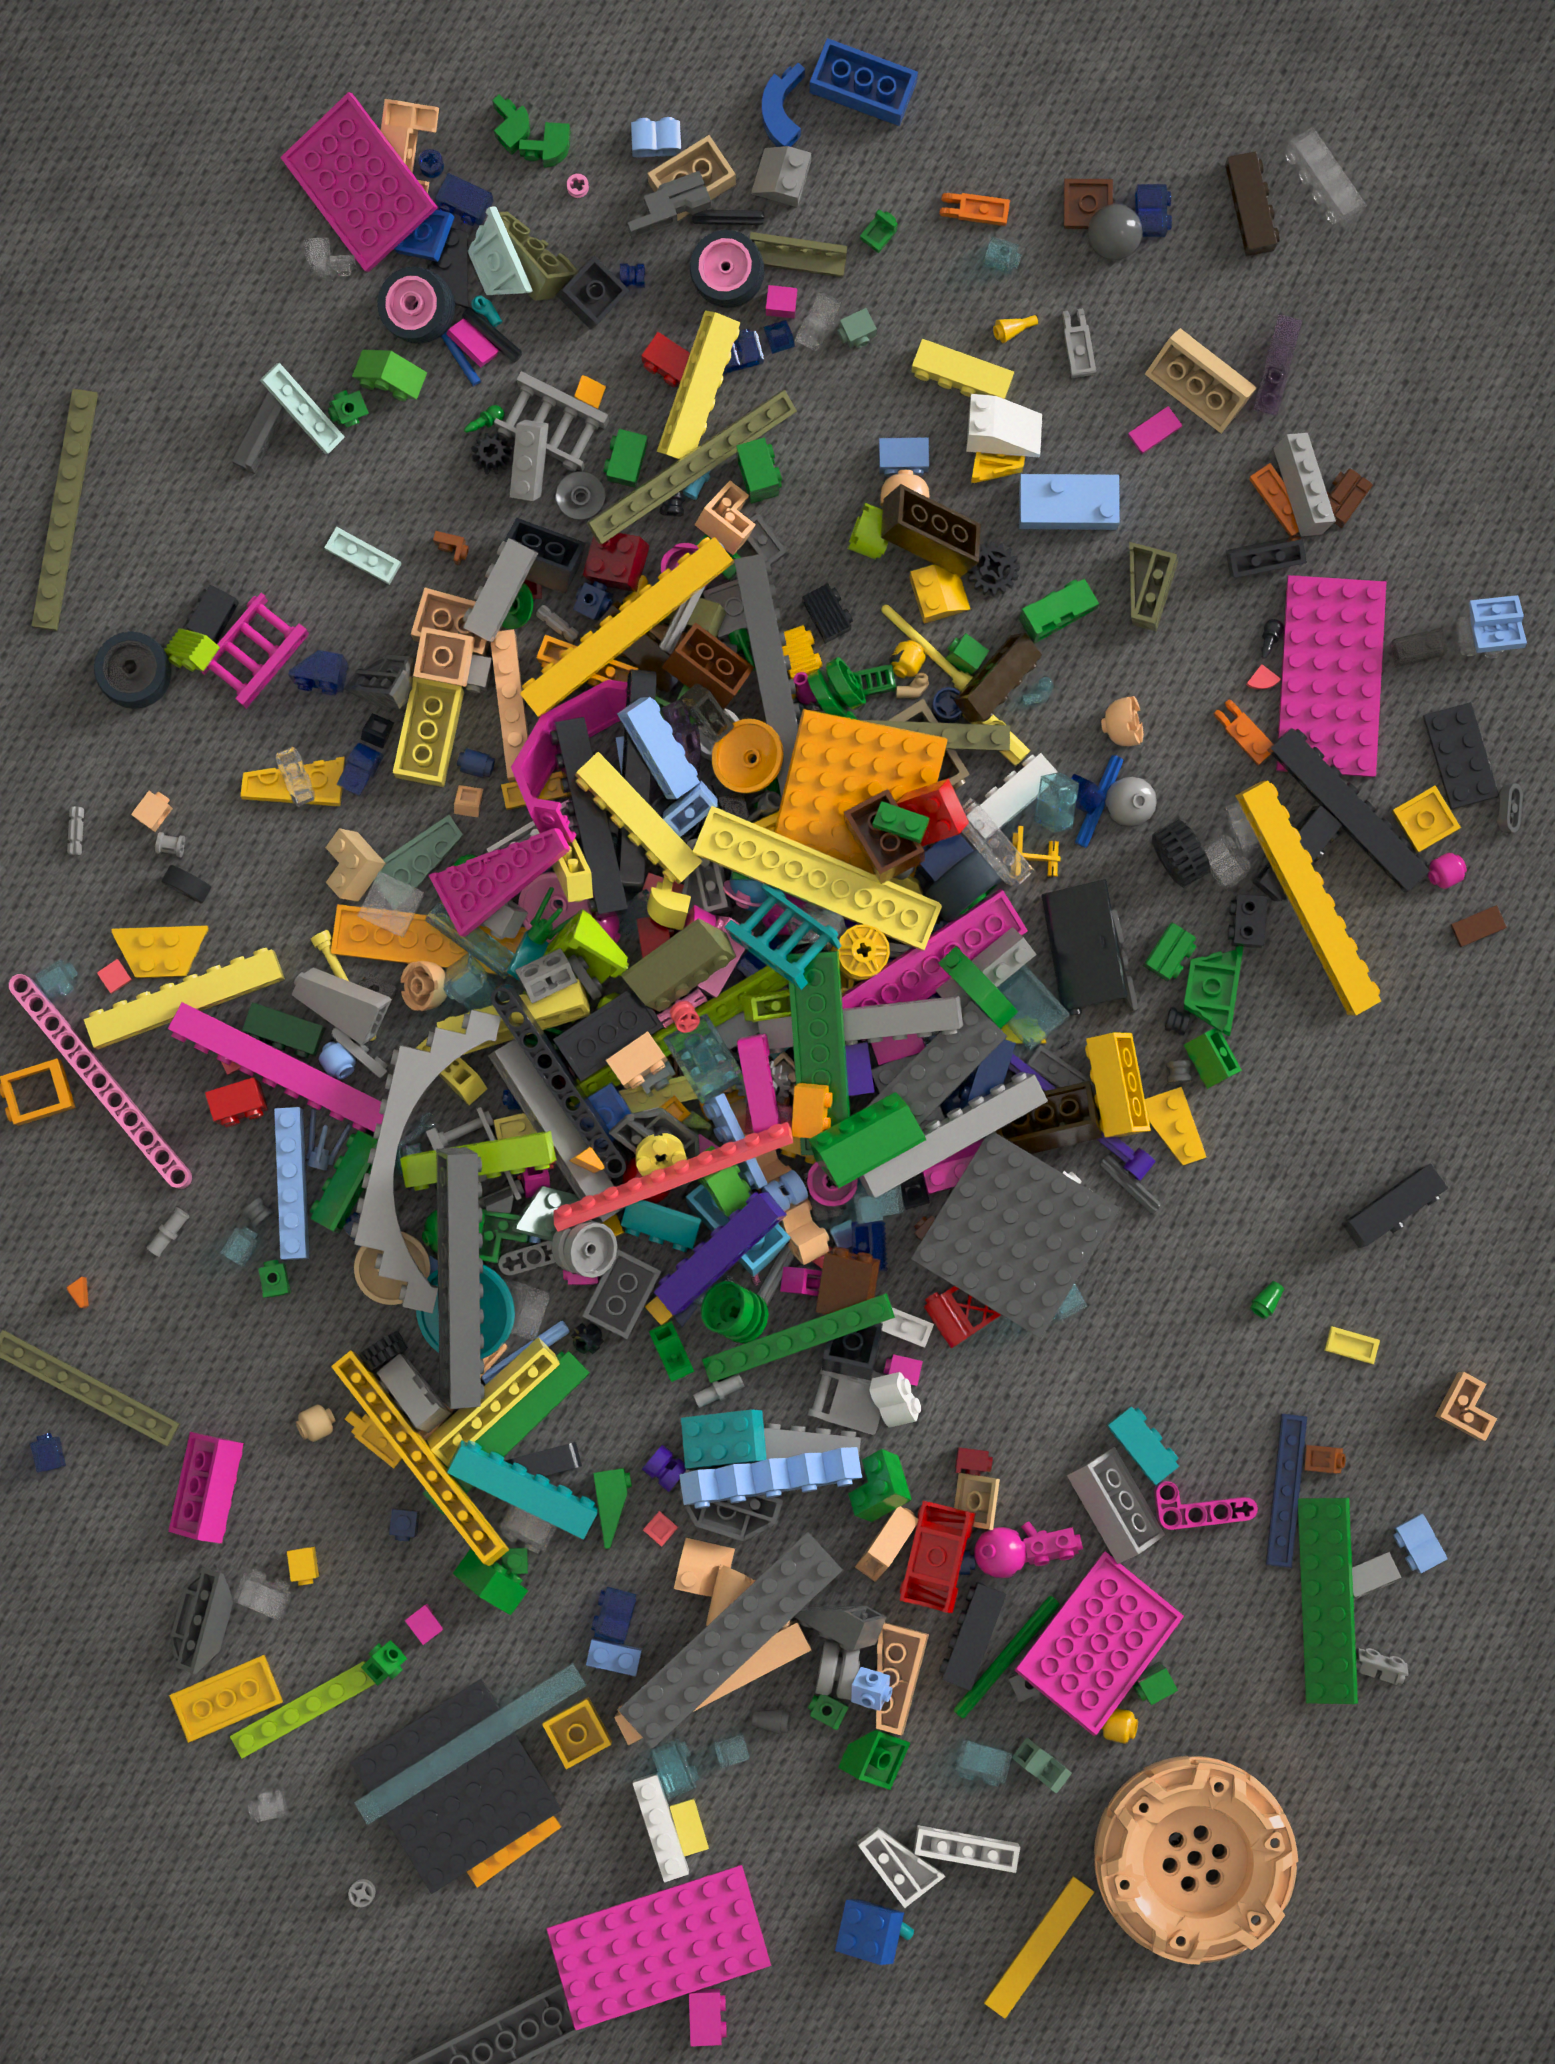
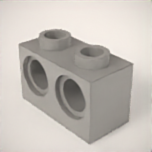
[515,948,577,1003]

